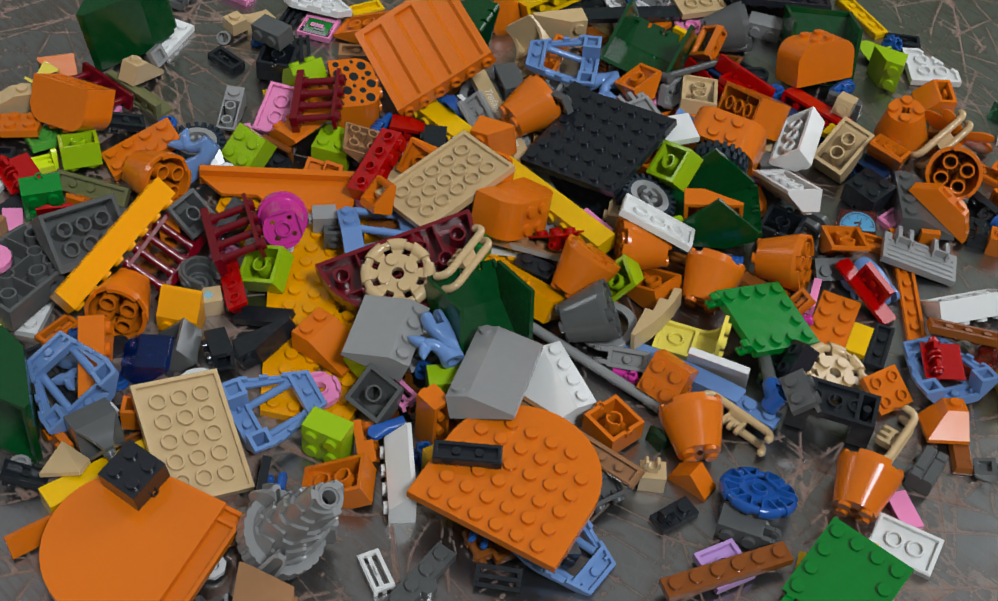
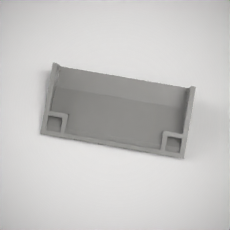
[445,325,543,420]

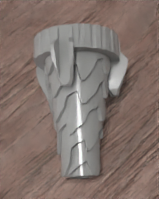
[235,480,344,581]

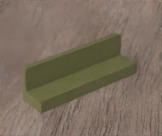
[106,70,173,120]
[56,169,135,208]

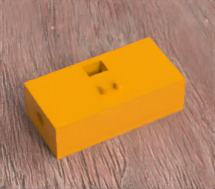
[496,260,567,324]

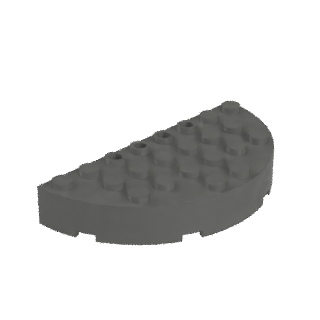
[0,223,71,332]

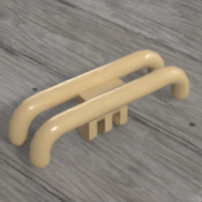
[909,109,974,169]
[433,224,492,293]
[705,390,774,457]
[873,405,919,465]

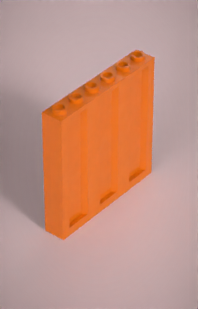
[354,0,497,117]

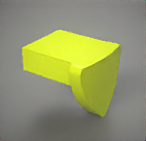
[31,148,60,174]

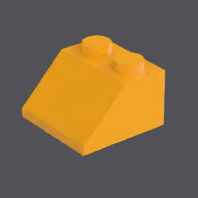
[156,284,206,331]

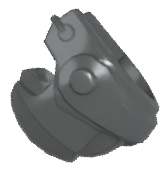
[178,256,221,291]

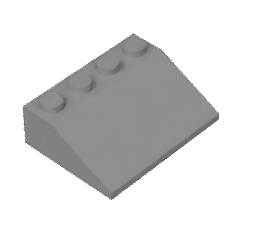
[340,294,430,382]

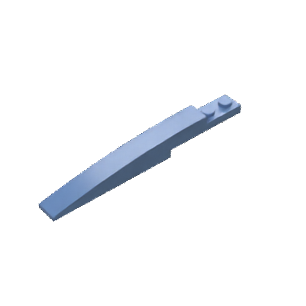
[605,336,782,432]

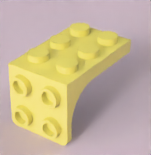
[652,315,732,361]

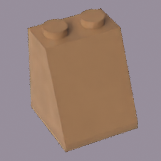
[232,562,299,601]

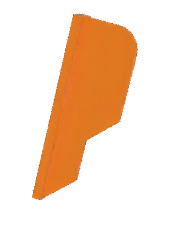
[199,165,355,216]

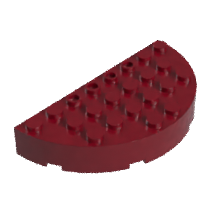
[315,209,475,314]

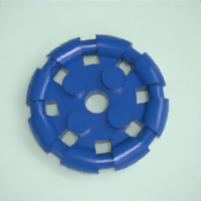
[719,467,798,519]

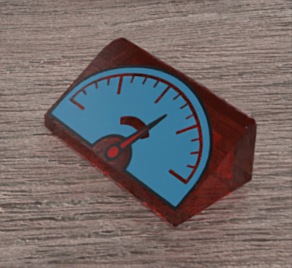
[836,209,876,235]

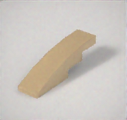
[630,287,682,349]

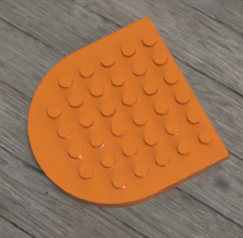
[407,405,602,573]
[39,476,243,601]

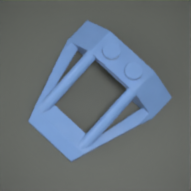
[525,35,602,88]
[336,206,416,254]
[27,330,119,435]
[902,335,998,404]
[222,370,327,454]
[511,520,616,597]

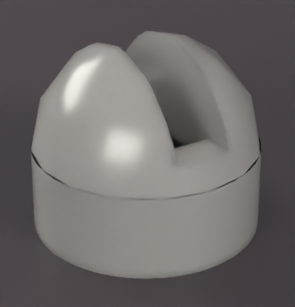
[216,30,231,45]

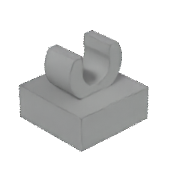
[144,43,169,67]

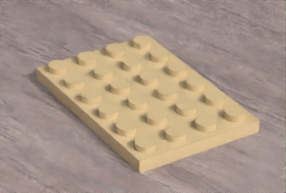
[375,130,516,228]
[129,368,255,499]

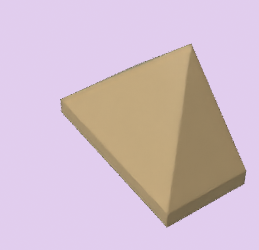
[39,441,91,477]

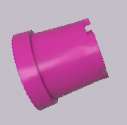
[256,191,308,249]

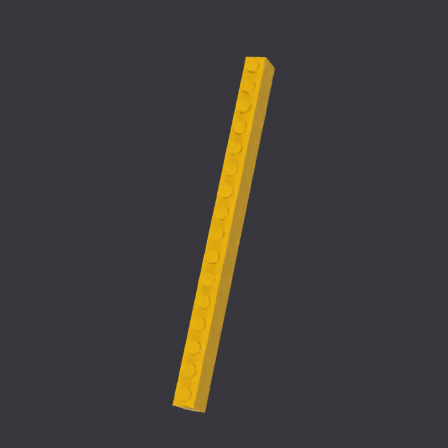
[411,100,615,254]

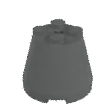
[700,1,752,53]
[555,279,622,343]

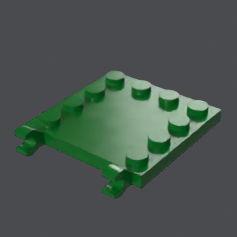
[704,282,820,358]
[780,516,914,601]

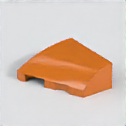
[352,419,380,464]

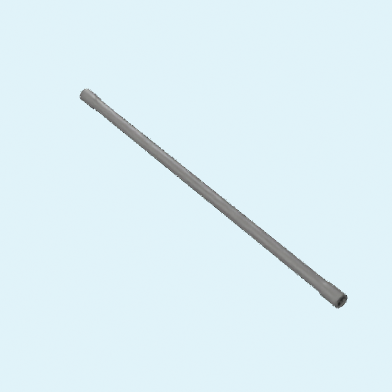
[377,226,661,413]

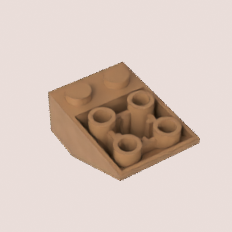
[342,122,398,170]

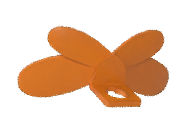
[925,109,995,154]

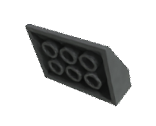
[891,171,954,241]
[30,193,135,275]

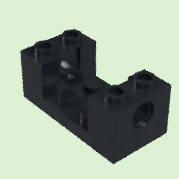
[783,376,881,449]

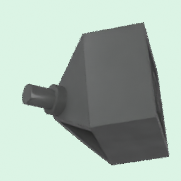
[63,397,126,462]

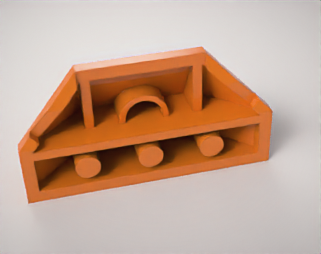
[908,182,969,244]

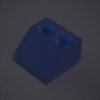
[120,334,175,385]

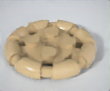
[360,238,436,303]
[806,342,868,405]

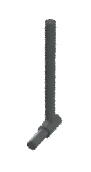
[660,59,718,84]

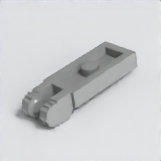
[593,344,651,373]

